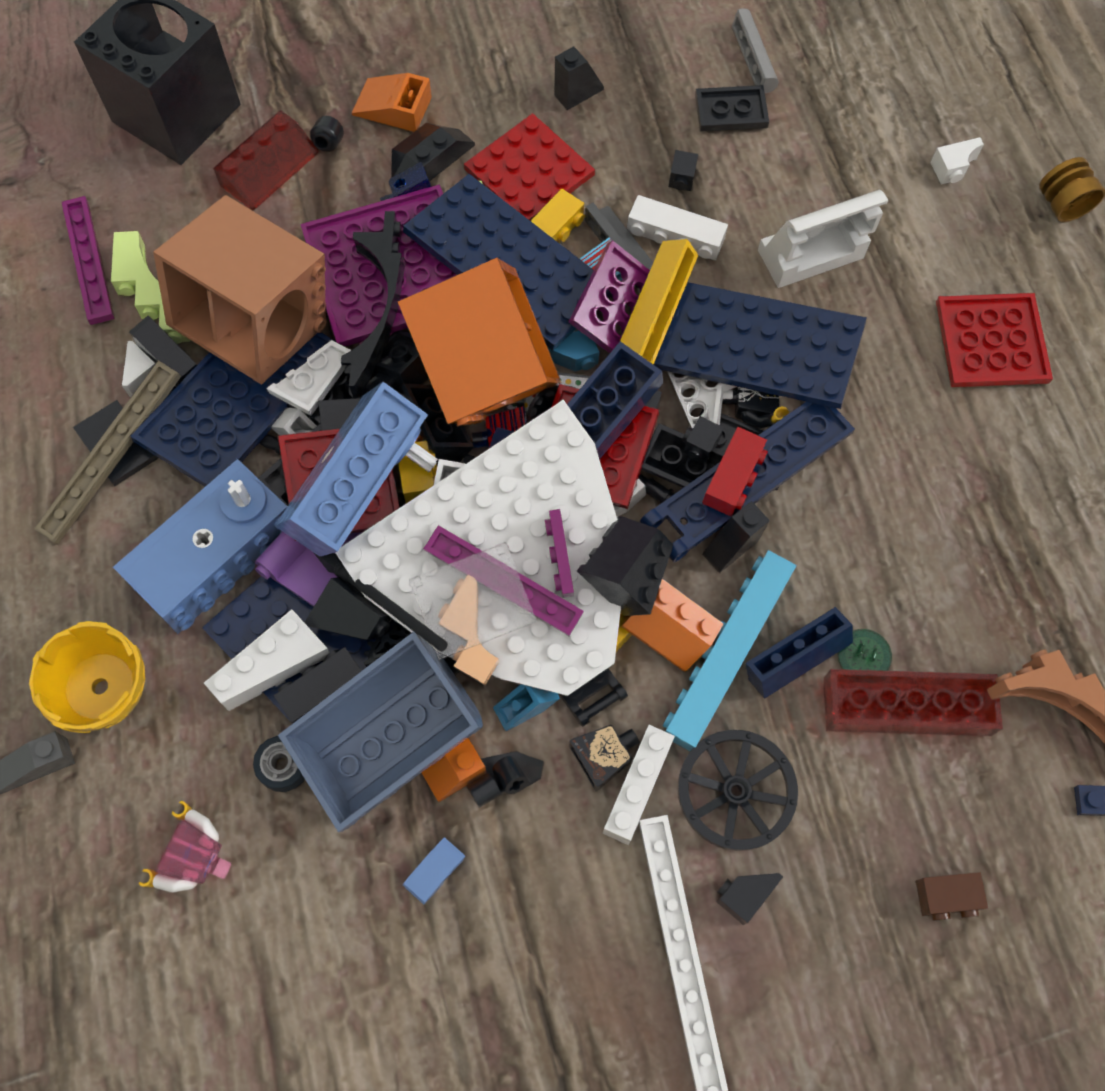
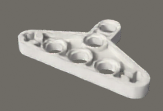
[667,371,737,428]

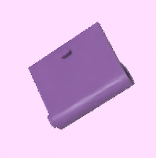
[255,531,363,607]

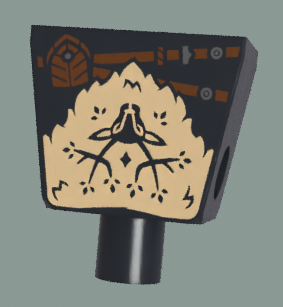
[569,725,640,792]

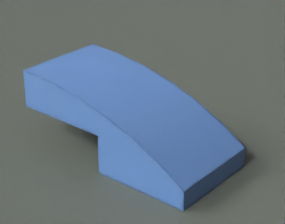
[402,837,465,905]

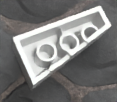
[204,610,330,711]

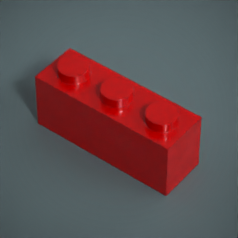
[702,427,768,517]

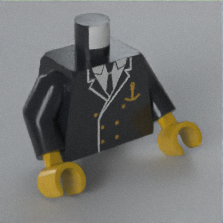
[722,387,790,429]

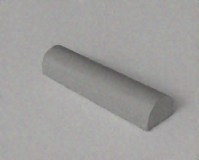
[732,9,779,93]

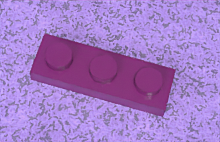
[545,509,574,598]

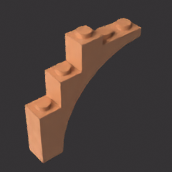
[987,649,1105,744]

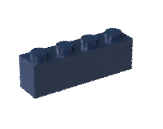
[746,607,853,699]

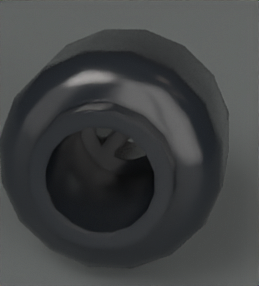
[310,116,344,152]

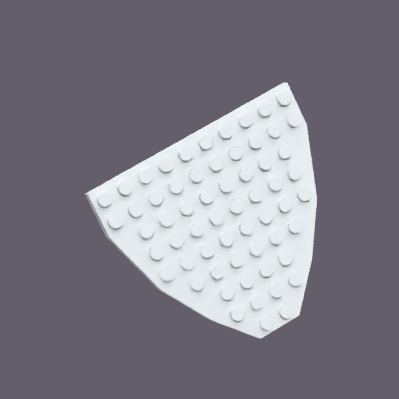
[335,400,621,696]

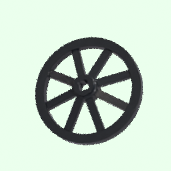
[678,730,798,851]

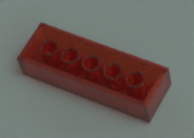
[824,669,1003,736]

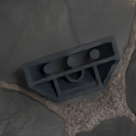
[391,123,475,195]

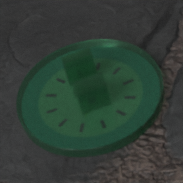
[837,629,892,682]

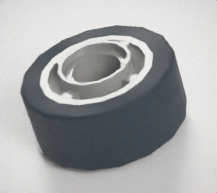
[253,736,305,792]

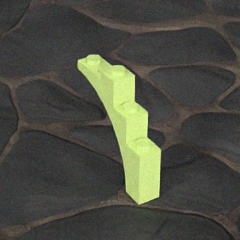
[111,231,190,344]

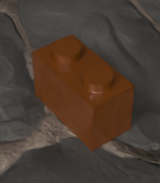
[915,872,988,921]

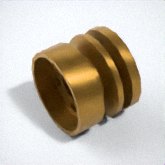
[1039,157,1105,222]

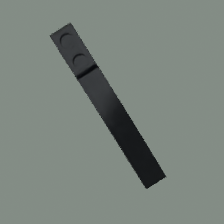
[341,211,405,398]

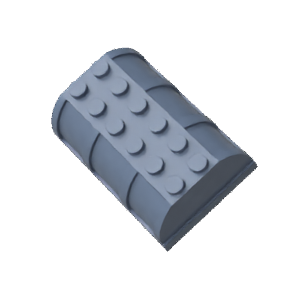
[278,632,483,832]

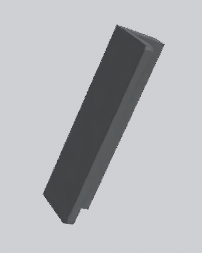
[585,202,653,289]

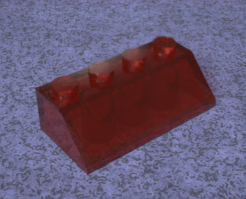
[213,110,318,211]

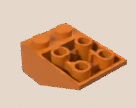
[352,73,432,132]

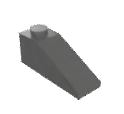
[0,731,75,794]

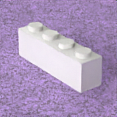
[627,195,728,261]
[603,725,675,845]

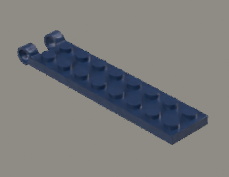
[640,402,855,563]

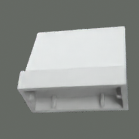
[758,190,888,288]

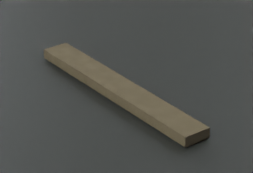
[34,360,181,544]

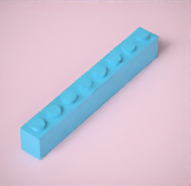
[663,550,797,752]

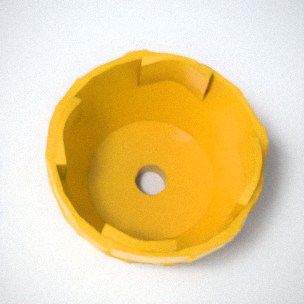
[29,621,145,733]

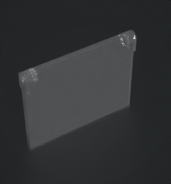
[409,542,537,660]

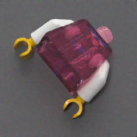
[139,801,231,893]

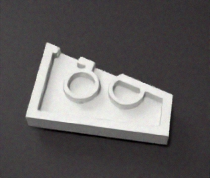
[267,340,351,416]

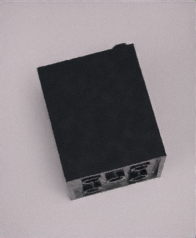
[74,0,241,165]

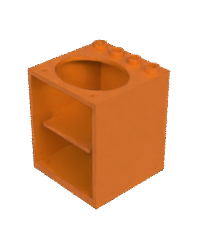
[398,258,562,426]

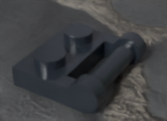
[559,668,628,727]

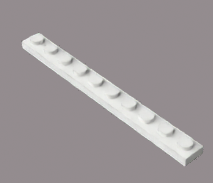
[639,815,728,1091]

